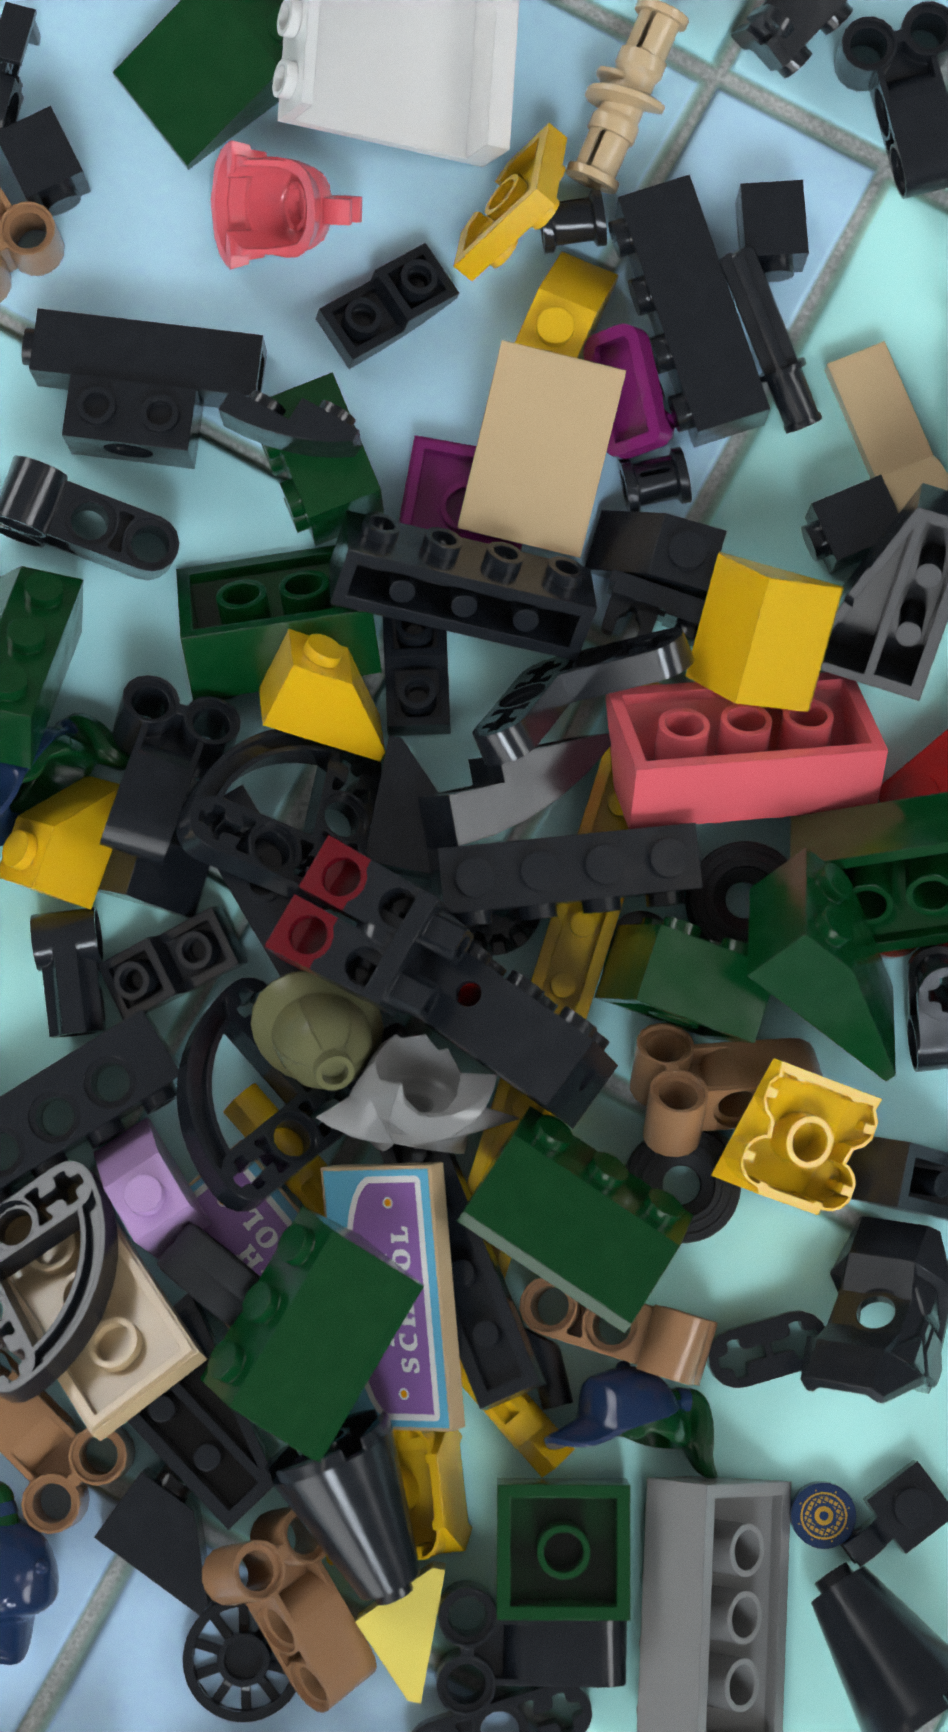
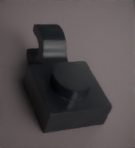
[840,1460,948,1567]

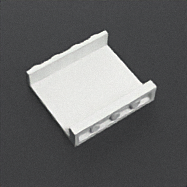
[272,0,520,167]

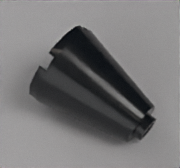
[264,1409,420,1606]
[811,1562,948,1732]

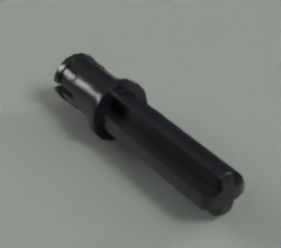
[720,246,822,433]

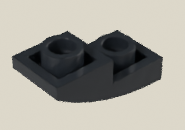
[315,243,460,369]
[218,387,362,458]
[383,616,451,736]
[98,905,248,1020]

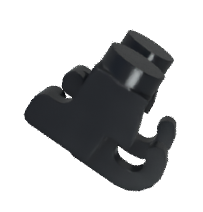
[731,0,853,79]

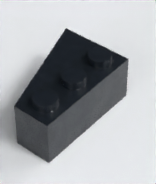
[821,483,948,701]
[127,1293,274,1530]

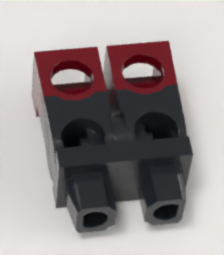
[265,835,474,1020]

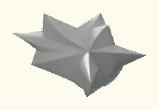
[315,1034,521,1154]

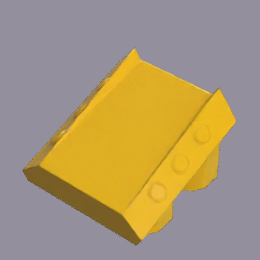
[711,1058,882,1215]
[326,1430,473,1566]

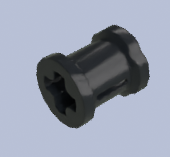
[540,189,607,254]
[618,446,692,512]

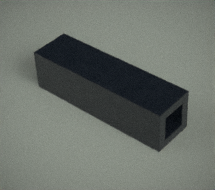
[21,308,267,408]

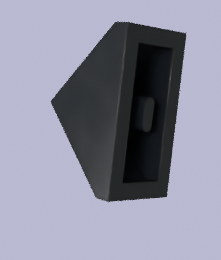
[98,843,211,919]

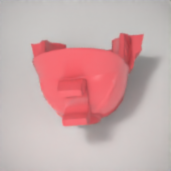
[211,140,362,270]

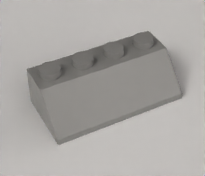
[637,1476,791,1732]

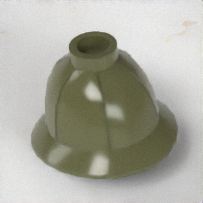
[250,970,384,1090]

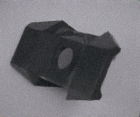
[800,1216,948,1404]

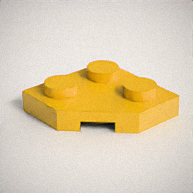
[453,123,568,281]

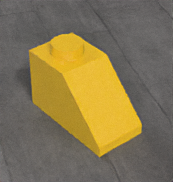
[515,252,619,359]
[259,629,386,762]
[0,776,120,910]

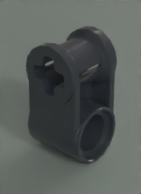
[906,943,948,1072]

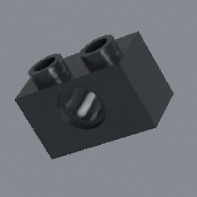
[62,373,203,469]

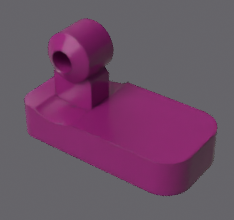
[583,324,675,459]

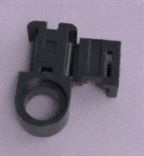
[0,1,41,129]

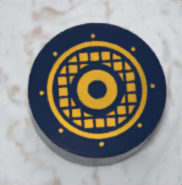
[790,1481,856,1549]

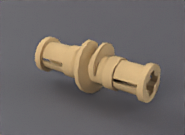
[565,0,689,195]

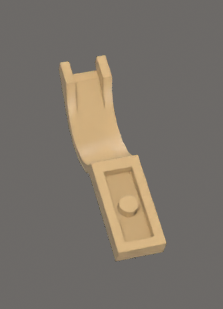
[824,341,948,513]

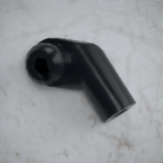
[524,1327,574,1410]

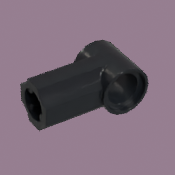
[30,907,106,1038]

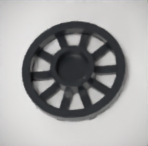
[182,1603,296,1722]

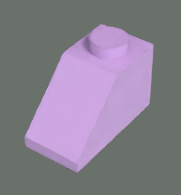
[93,1117,212,1259]

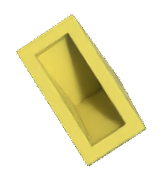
[355,1561,446,1704]

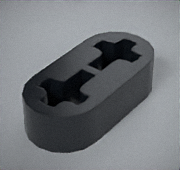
[707,1310,825,1388]

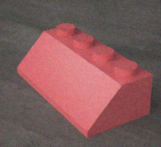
[605,672,888,829]

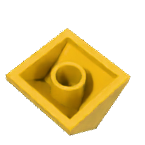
[685,552,844,712]

